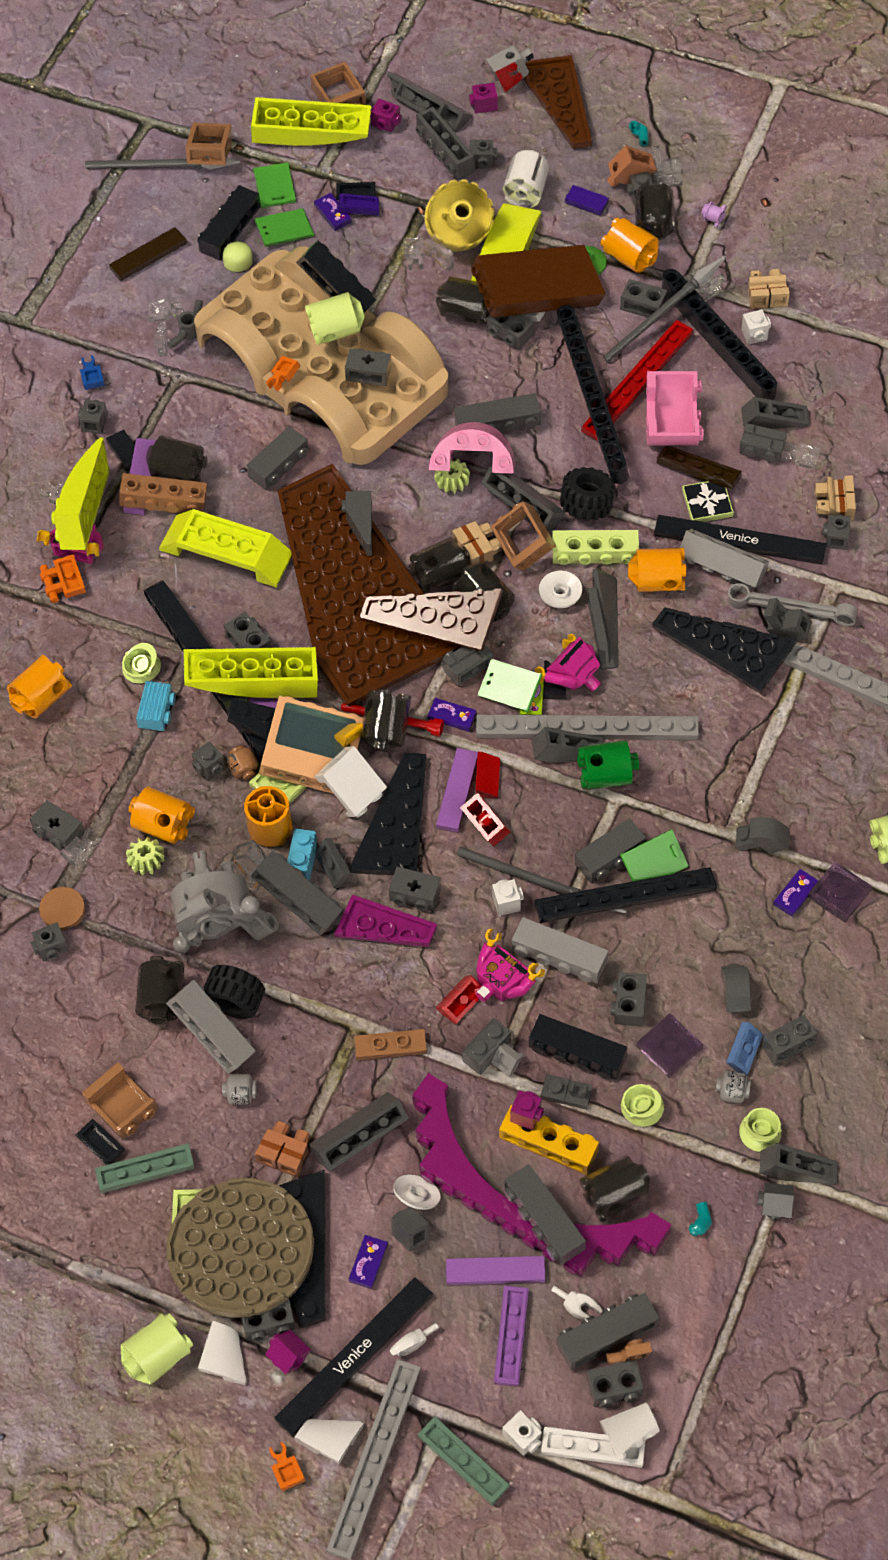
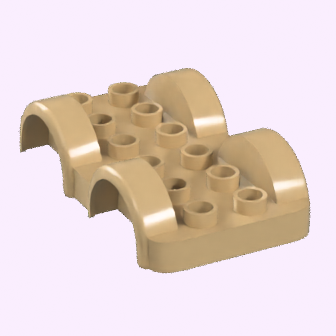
[194,246,449,465]

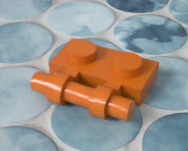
[40,554,86,603]

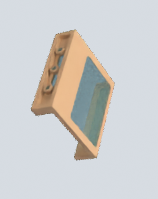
[259,696,365,794]

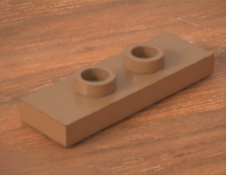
[354,1029,427,1061]

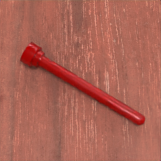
[341,703,444,737]

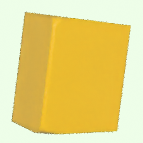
[334,723,363,748]

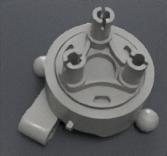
[171,851,279,954]

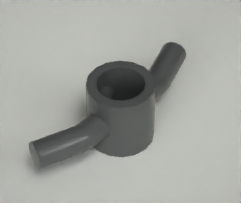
[167,300,203,349]

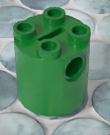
[577,740,639,790]

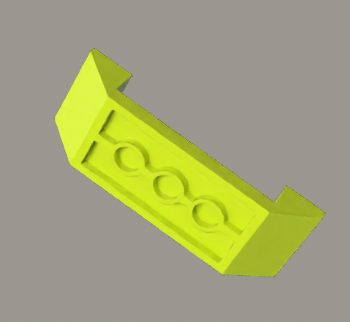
[159,509,292,588]

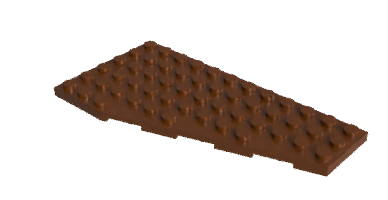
[277,464,461,706]

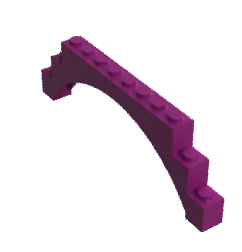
[412,1073,672,1277]

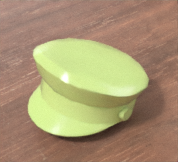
[122,643,161,684]
[621,1084,664,1127]
[739,1108,782,1152]

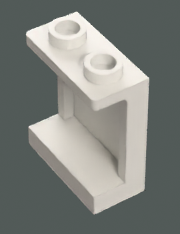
[314,746,387,817]

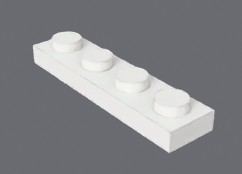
[541,1427,645,1468]

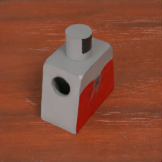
[486,46,534,93]

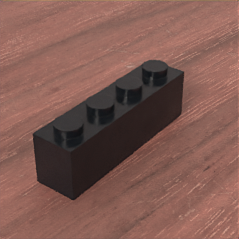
[197,185,261,261]
[296,240,376,313]
[529,1014,628,1080]

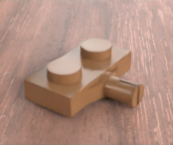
[606,1339,652,1365]

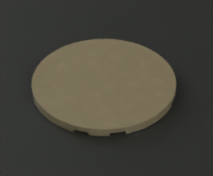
[166,1178,314,1318]

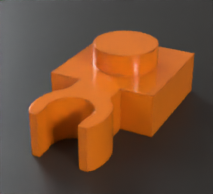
[266,356,300,391]
[269,1442,305,1491]

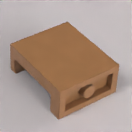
[82,1062,158,1140]

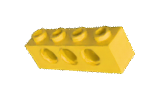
[499,1105,599,1175]

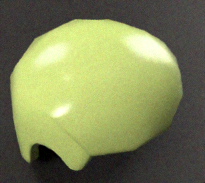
[223,241,253,272]

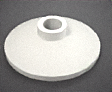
[539,571,582,608]
[393,1175,441,1210]

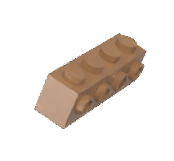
[119,473,207,513]

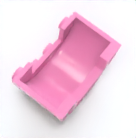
[646,371,703,446]
[429,422,515,473]

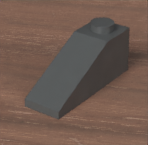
[741,397,809,429]
[342,491,372,556]
[532,727,603,763]
[759,1143,837,1185]

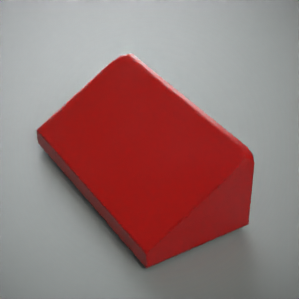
[475,751,500,798]
[436,975,481,1025]

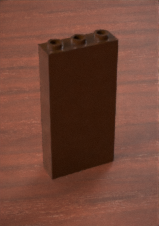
[471,245,606,318]

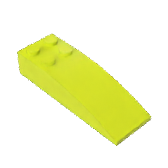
[251,97,371,145]
[471,203,541,298]
[51,438,110,550]
[184,647,318,698]

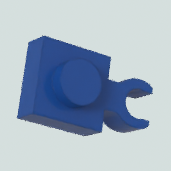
[80,355,105,390]

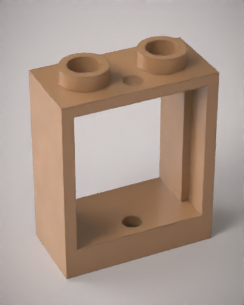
[311,62,366,105]
[186,123,232,166]
[491,502,556,571]

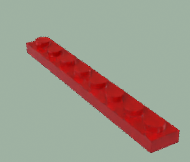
[581,320,693,441]

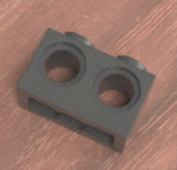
[620,279,667,321]
[487,314,534,350]
[224,612,272,649]
[611,972,647,1027]
[762,1014,817,1066]
[242,1298,296,1342]
[587,1360,644,1408]

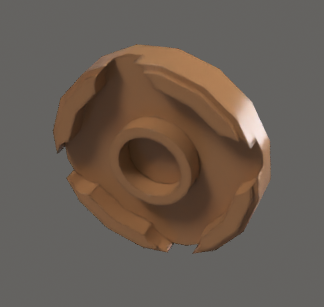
[39,887,86,931]

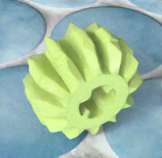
[434,458,470,494]
[126,836,165,876]

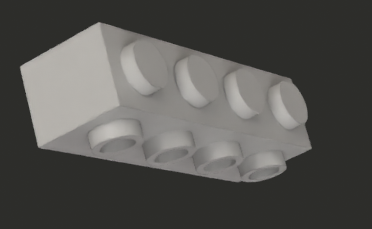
[680,529,770,589]
[512,917,608,983]
[166,980,255,1074]

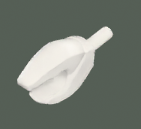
[551,1285,603,1320]
[390,1323,439,1357]

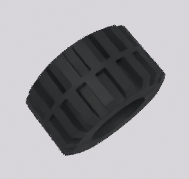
[560,467,616,521]
[203,965,266,1019]

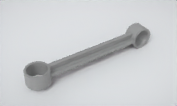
[728,583,858,627]

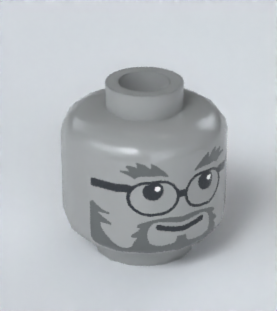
[716,1070,751,1104]
[222,1074,257,1105]

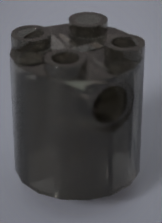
[436,276,489,324]
[146,435,208,482]
[408,537,470,594]
[452,562,515,622]
[360,689,411,752]
[135,956,185,1025]
[579,1155,650,1223]

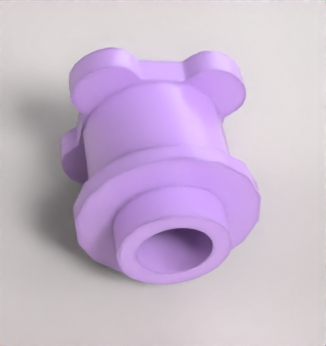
[701,201,727,228]

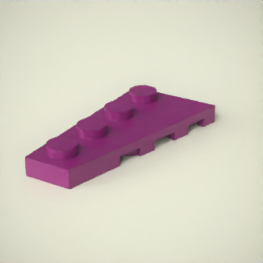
[335,894,437,947]

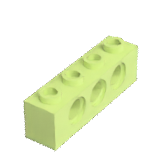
[553,530,639,565]

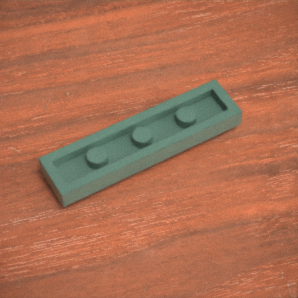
[95,1143,195,1193]
[417,1416,510,1506]

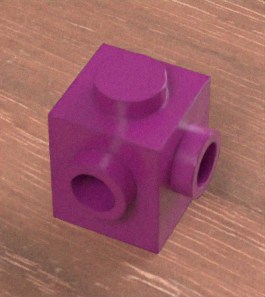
[469,83,498,114]
[370,99,402,133]
[510,1090,544,1130]
[265,1330,311,1375]

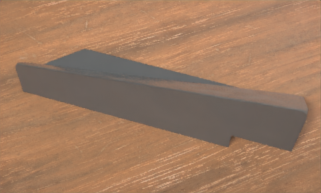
[387,71,473,131]
[587,569,618,670]

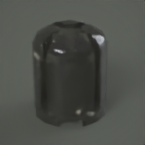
[635,183,675,241]

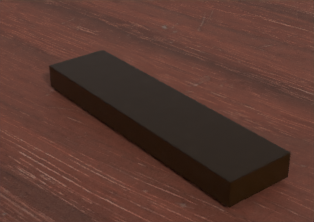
[109,227,187,281]
[657,446,742,490]

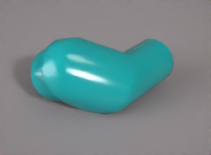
[629,120,649,147]
[689,1202,712,1236]

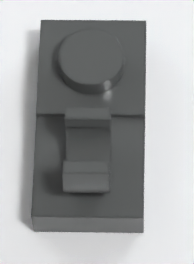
[316,838,351,888]
[541,1074,592,1110]

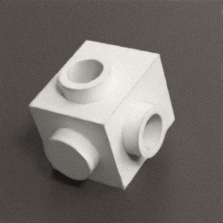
[741,309,771,345]
[492,879,524,917]
[502,1410,542,1456]

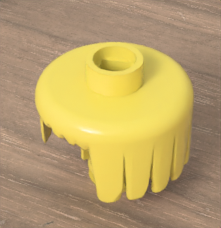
[425,179,494,252]

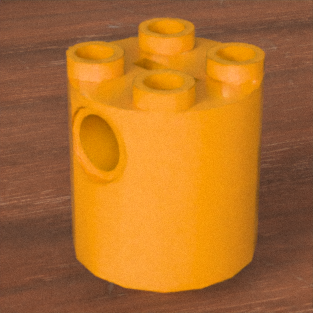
[600,217,659,273]
[628,548,686,592]
[7,655,72,718]
[244,786,292,847]
[128,787,195,844]

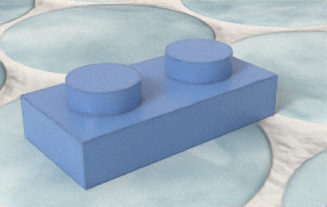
[726,1022,763,1075]

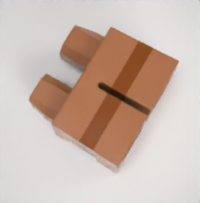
[255,1121,310,1178]

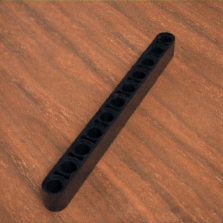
[557,305,629,484]
[143,580,266,762]

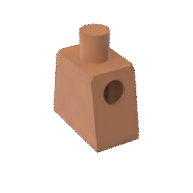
[607,145,657,187]

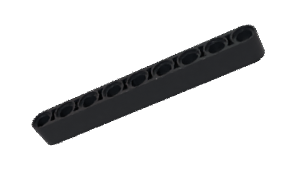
[661,269,777,400]

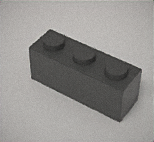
[247,426,309,491]
[575,818,646,883]

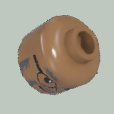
[226,745,259,780]

